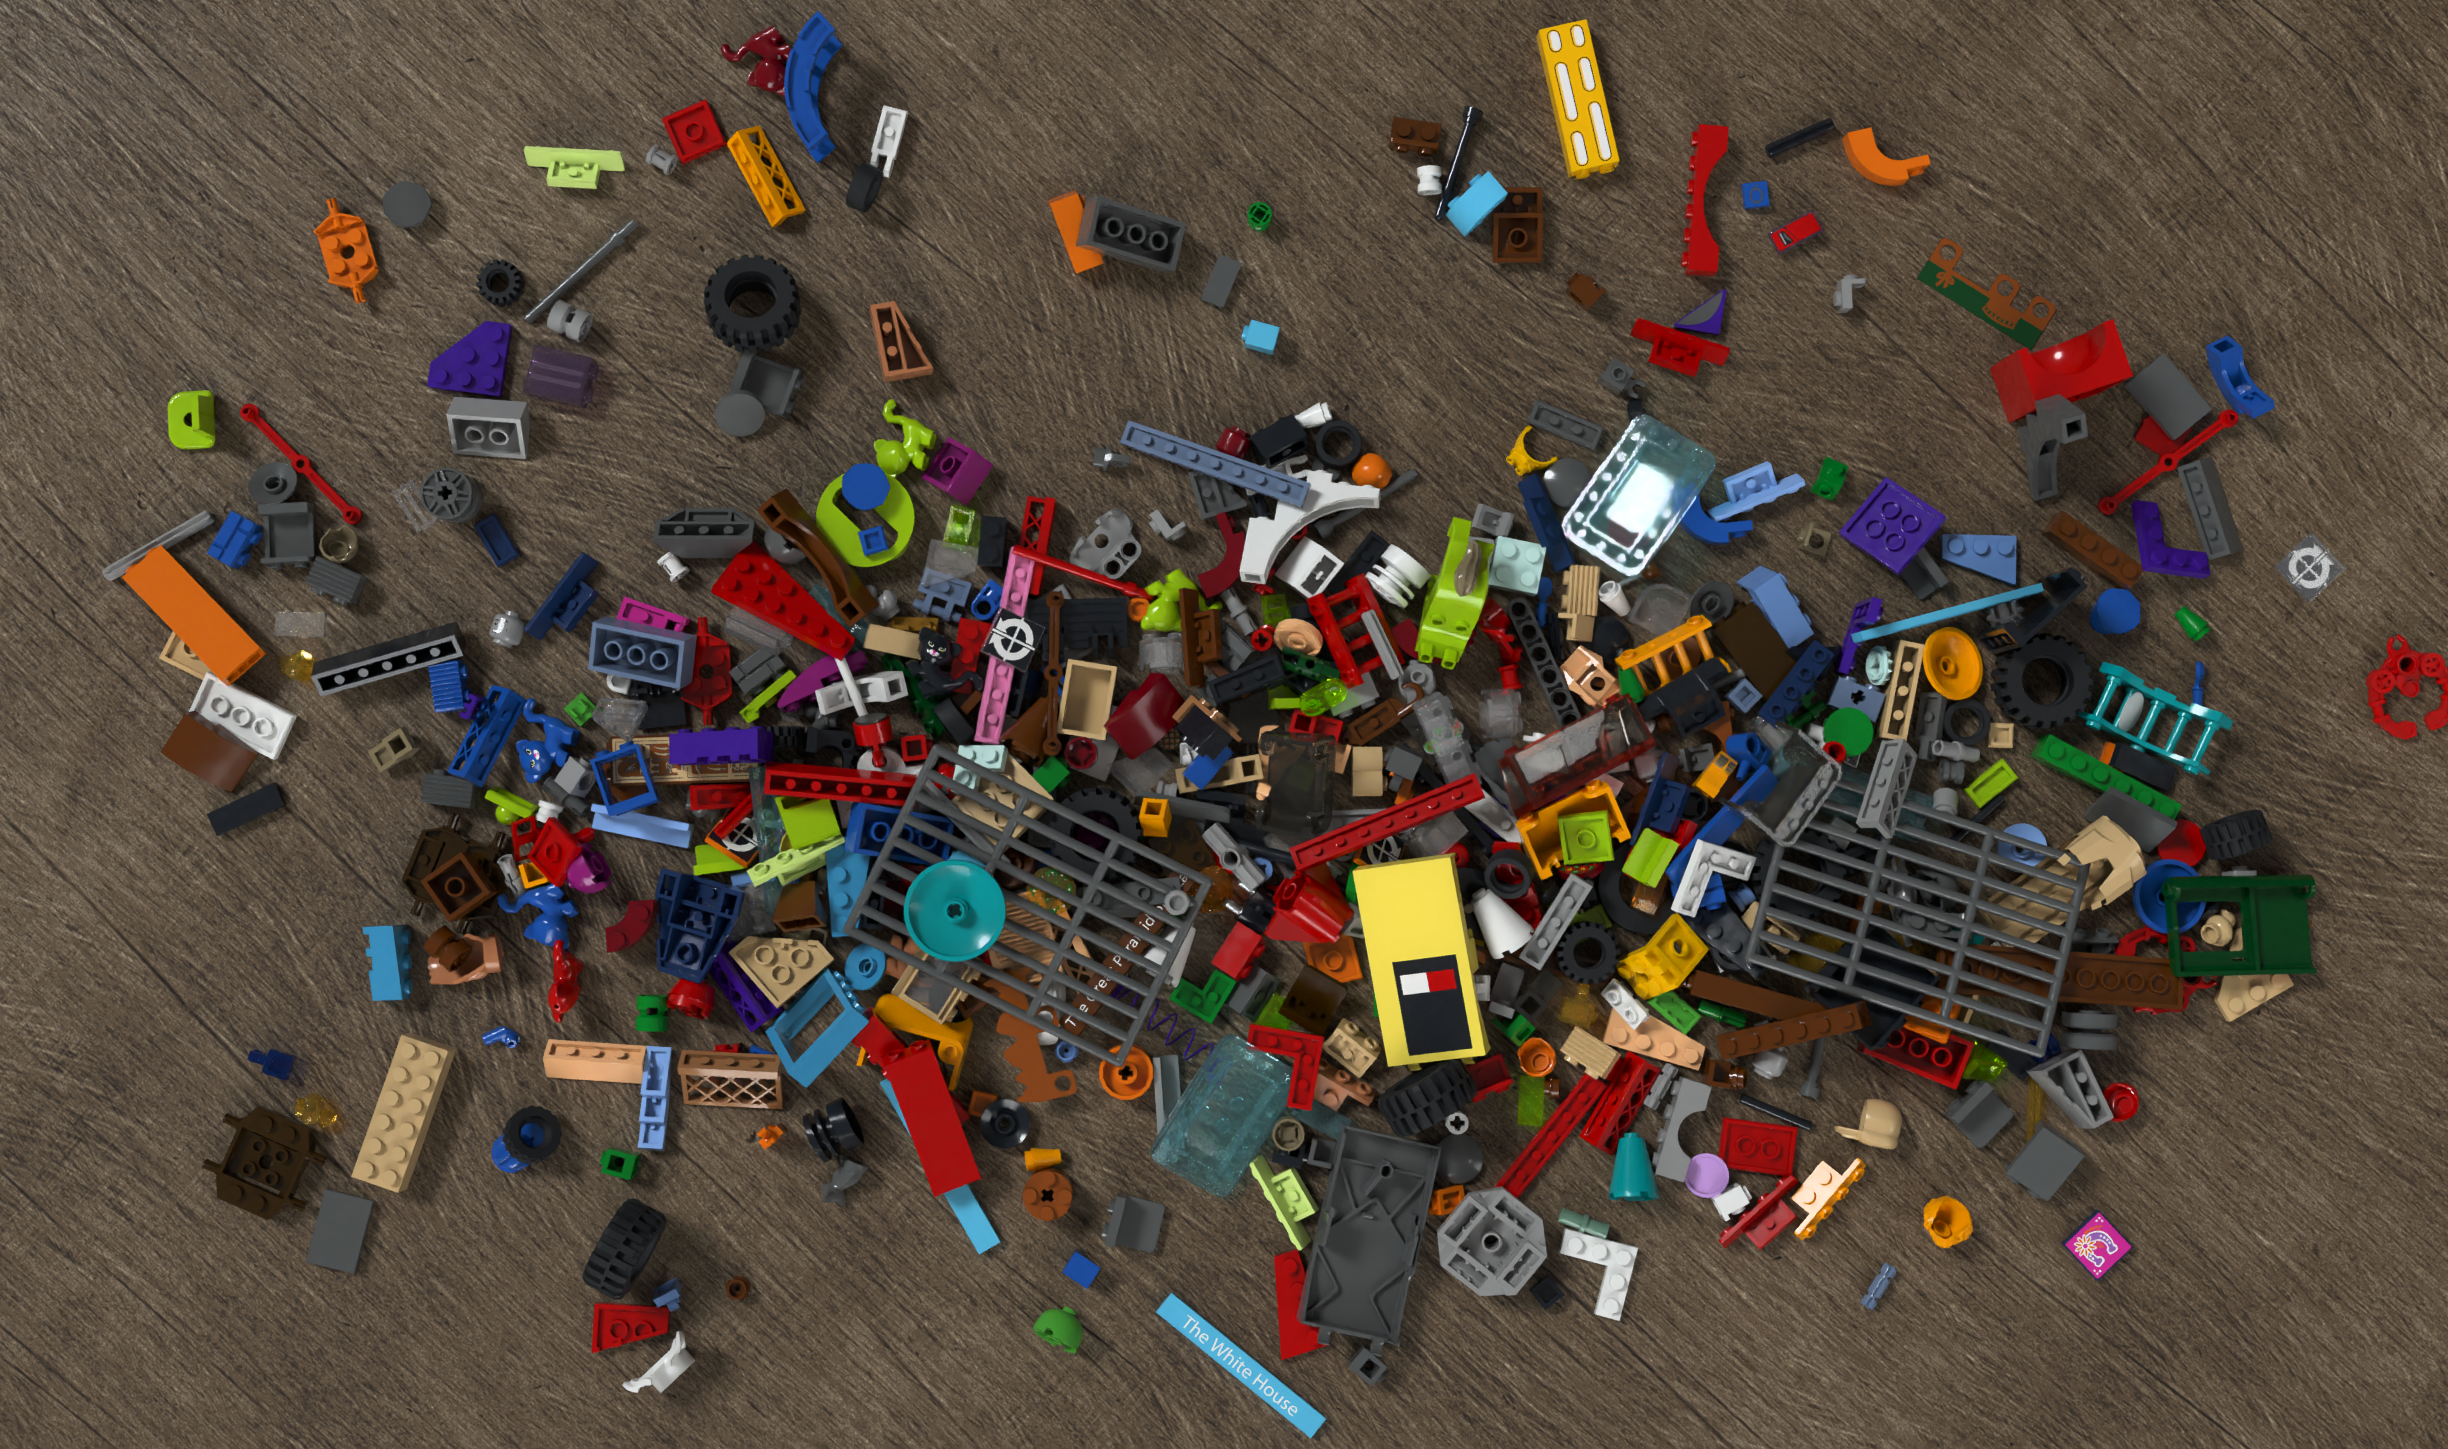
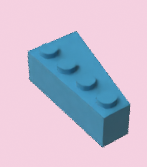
[825,836,874,937]

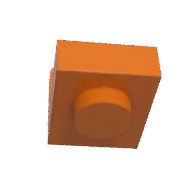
[1389,771,1415,805]

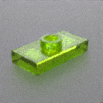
[1517,1075,1545,1126]

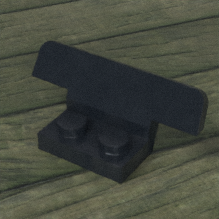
[1637,658,1728,740]
[1196,789,1267,845]

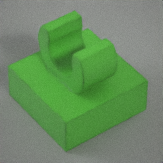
[564,692,600,727]

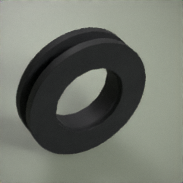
[1596,841,1683,933]

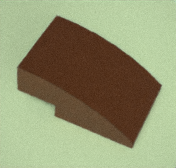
[1491,187,1543,263]
[161,710,259,792]

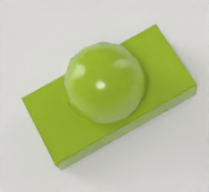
[485,786,539,825]

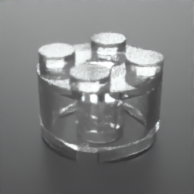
[1139,633,1185,675]
[1479,688,1523,739]

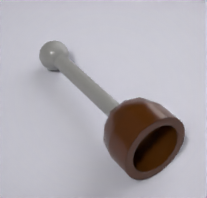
[1618,558,1661,587]

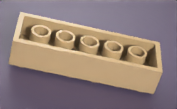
[351,1033,457,1193]

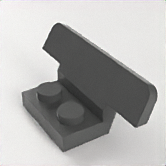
[1133,790,1231,836]

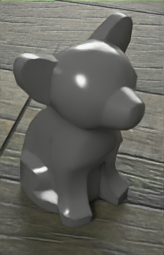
[821,1154,869,1207]

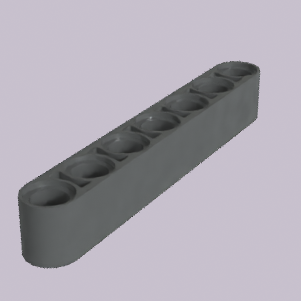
[1505,598,1592,756]

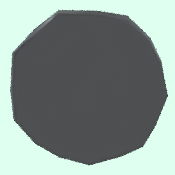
[383,181,432,228]

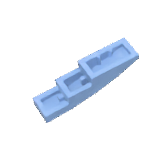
[638,1046,672,1151]

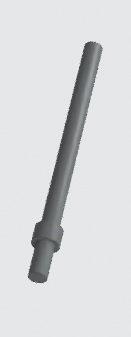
[523,219,638,324]

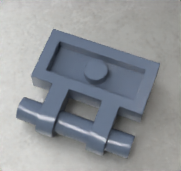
[913,568,973,623]

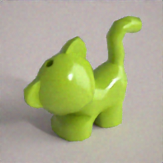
[874,399,937,479]
[1141,568,1223,632]

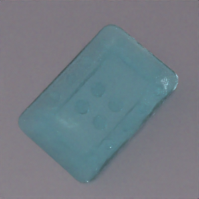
[1560,414,1716,577]
[1150,1034,1293,1197]

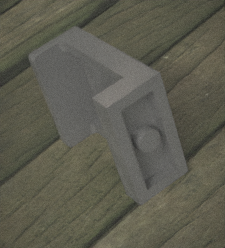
[727,349,805,419]
[258,502,317,570]
[2004,1119,2085,1202]

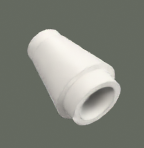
[1295,402,1333,429]
[1598,581,1631,616]

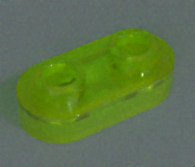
[1299,678,1347,716]

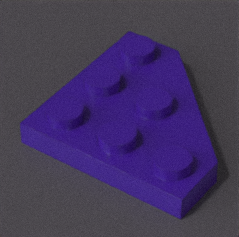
[427,321,513,398]

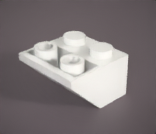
[1274,536,1344,599]

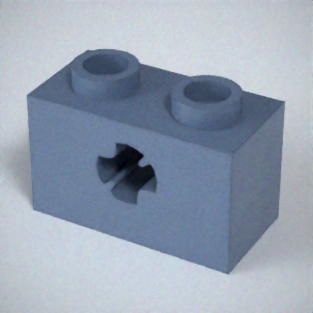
[1825,675,1886,723]

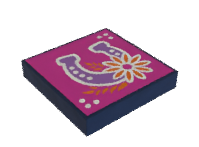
[2061,1209,2133,1281]

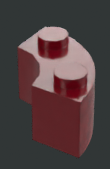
[605,899,659,953]

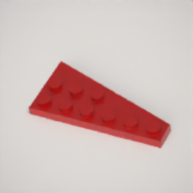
[711,540,855,661]

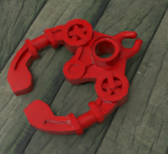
[2366,634,2448,740]
[2115,924,2217,1015]

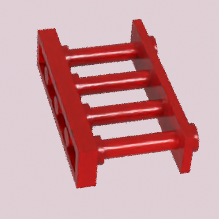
[1306,573,1405,689]

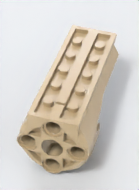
[1978,815,2146,947]

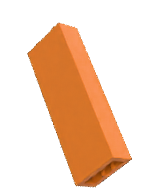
[122,545,266,686]

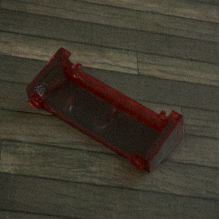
[1498,692,1657,819]

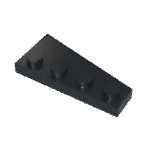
[1682,902,1770,981]

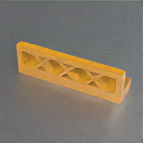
[726,125,806,228]

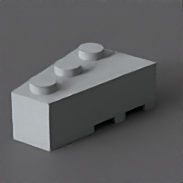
[2026,1049,2114,1129]

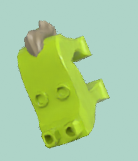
[1415,517,1494,670]

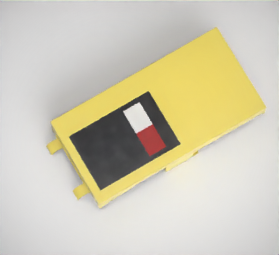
[1353,853,1491,1071]

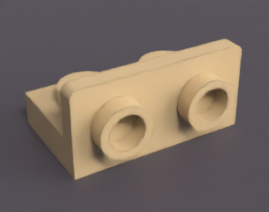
[1322,1018,1382,1078]

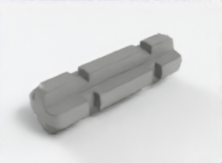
[1644,1063,1678,1110]

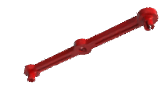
[240,403,363,525]
[2097,409,2238,515]

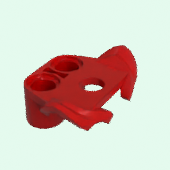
[1477,597,1523,665]

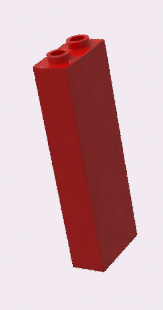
[882,1039,981,1197]

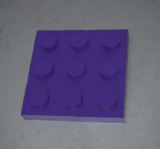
[1839,477,1946,576]

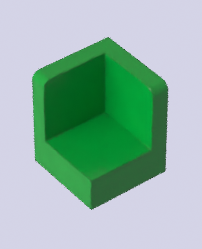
[1492,1011,1536,1047]

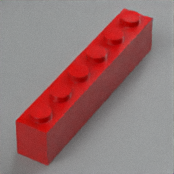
[764,761,917,807]
[851,1007,970,1124]

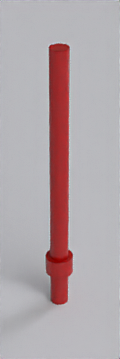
[1012,544,1153,601]

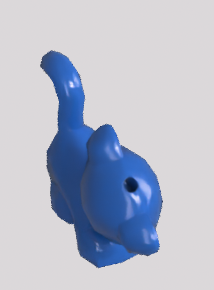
[497,882,580,951]

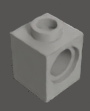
[554,756,596,798]

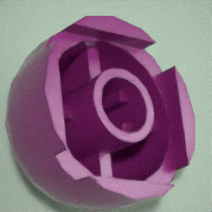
[565,843,612,894]

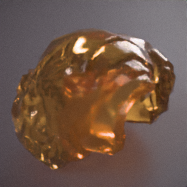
[1188,865,1233,913]

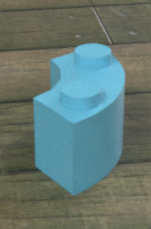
[1446,171,1508,237]

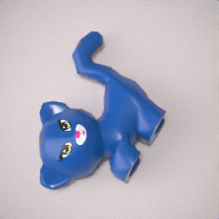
[516,698,580,783]

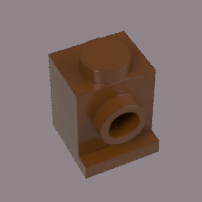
[1566,272,1606,312]

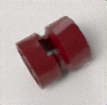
[1065,737,1099,770]

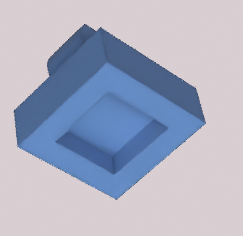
[653,1277,681,1312]

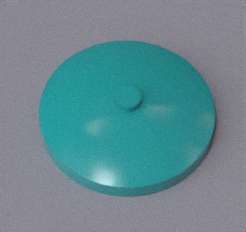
[904,859,1006,962]

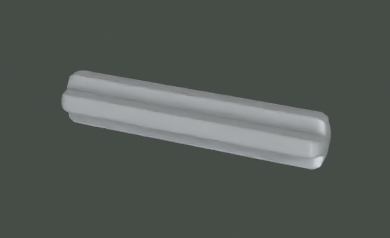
[1361,609,1404,680]

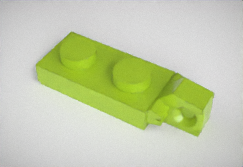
[739,670,799,724]

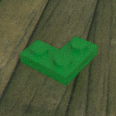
[1169,969,1236,1024]

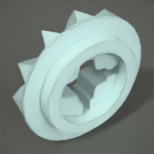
[1866,646,1893,685]

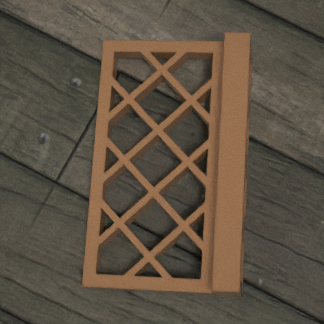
[677,1050,784,1109]

